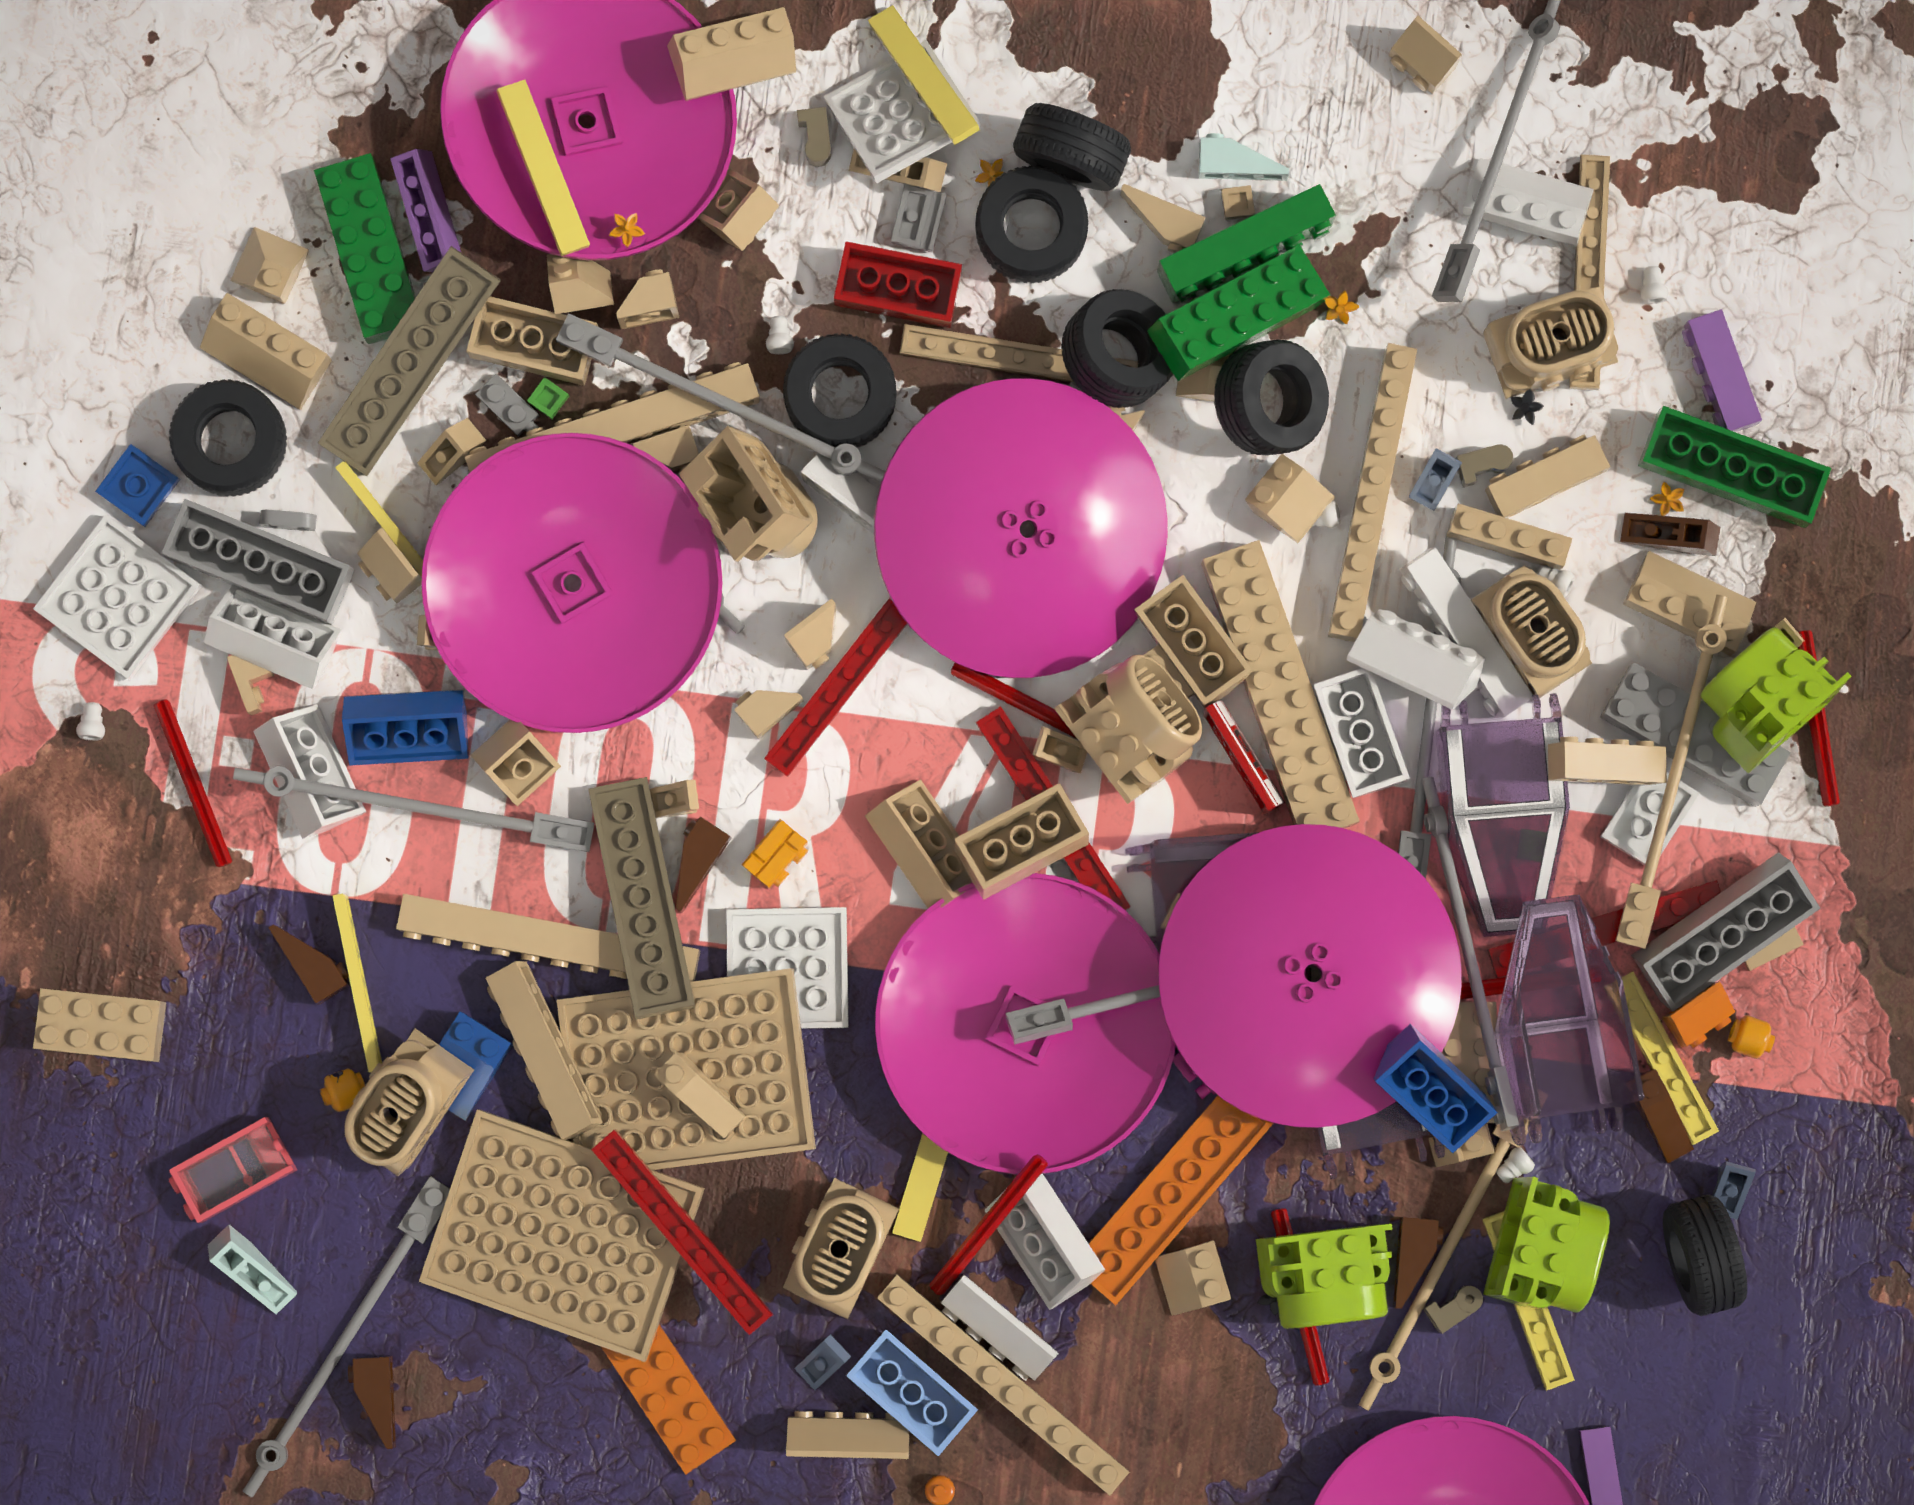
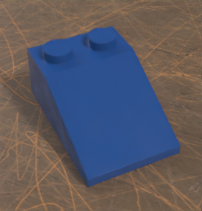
[439,1011,513,1121]

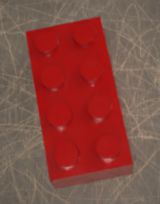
[834,241,962,328]

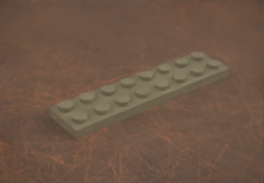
[317,246,501,476]
[588,777,695,1020]

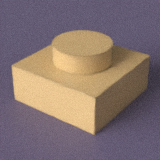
[1221,185,1255,220]

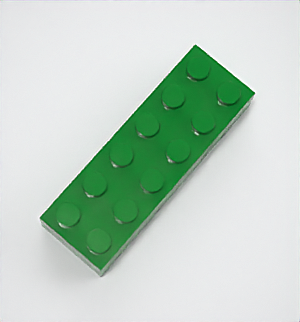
[314,153,416,345]
[1157,184,1336,304]
[1147,245,1330,381]
[1638,406,1832,528]

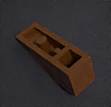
[1620,513,1721,556]
[676,816,732,913]
[268,924,350,1005]
[1624,1069,1694,1164]
[1393,1217,1443,1309]
[348,1356,396,1449]

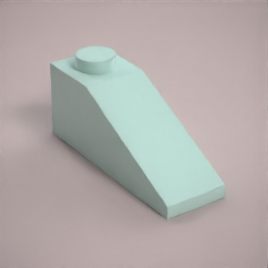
[1199,133,1289,181]
[208,1225,297,1314]

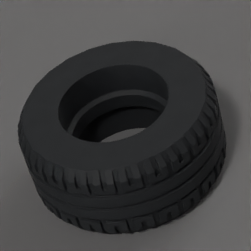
[1013,103,1131,191]
[975,165,1088,284]
[1061,289,1173,408]
[783,333,897,448]
[1214,339,1329,456]
[169,379,287,497]
[1663,1194,1747,1316]

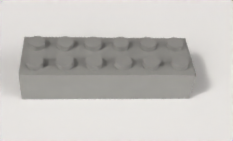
[161,499,355,625]
[1600,662,1791,807]
[1631,852,1820,1012]

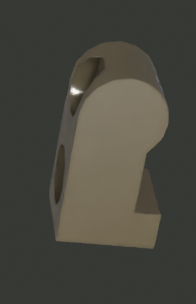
[797,107,831,167]
[1455,444,1513,488]
[1423,1286,1483,1334]

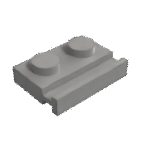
[891,184,946,253]

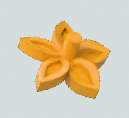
[975,158,1004,186]
[609,213,645,248]
[1325,290,1359,324]
[1650,482,1685,516]

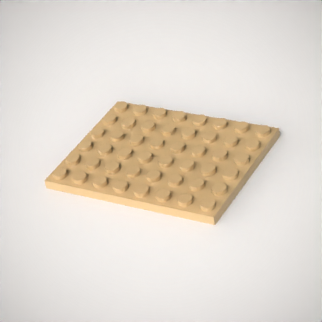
[557,968,816,1170]
[419,1109,705,1362]

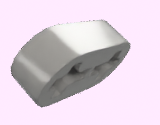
[259,509,317,531]

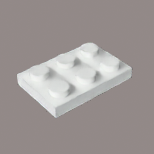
[1600,772,1700,865]

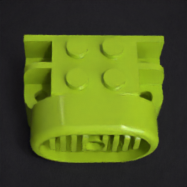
[1701,627,1852,774]
[1483,1177,1610,1313]
[1256,1224,1392,1329]

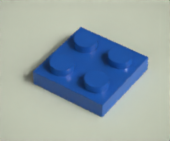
[95,443,180,527]

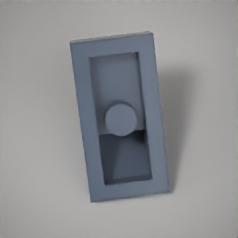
[1409,448,1462,511]
[1712,1161,1756,1219]
[794,1334,851,1390]

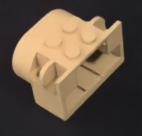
[1483,287,1618,399]
[679,426,818,562]
[1471,565,1592,703]
[1054,654,1202,804]
[344,1028,474,1176]
[783,1178,900,1319]

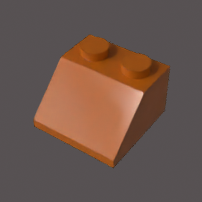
[1661,981,1735,1049]

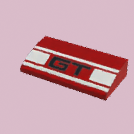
[1202,700,1285,815]

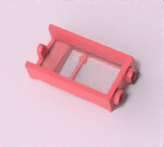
[169,1117,297,1223]

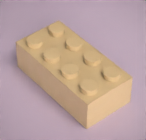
[466,297,598,386]
[954,783,1090,900]
[33,988,166,1062]
[1441,1002,1498,1123]

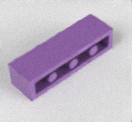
[390,149,461,273]
[1682,309,1762,432]

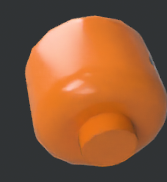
[925,1475,955,1505]

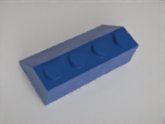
[342,690,469,766]
[1373,1024,1498,1153]

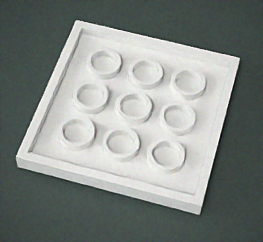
[823,40,981,183]
[33,514,202,681]
[726,907,848,1029]

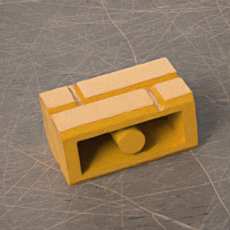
[742,819,809,889]

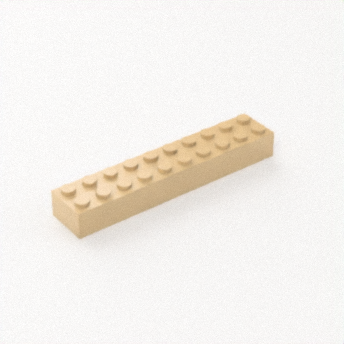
[1201,540,1360,828]

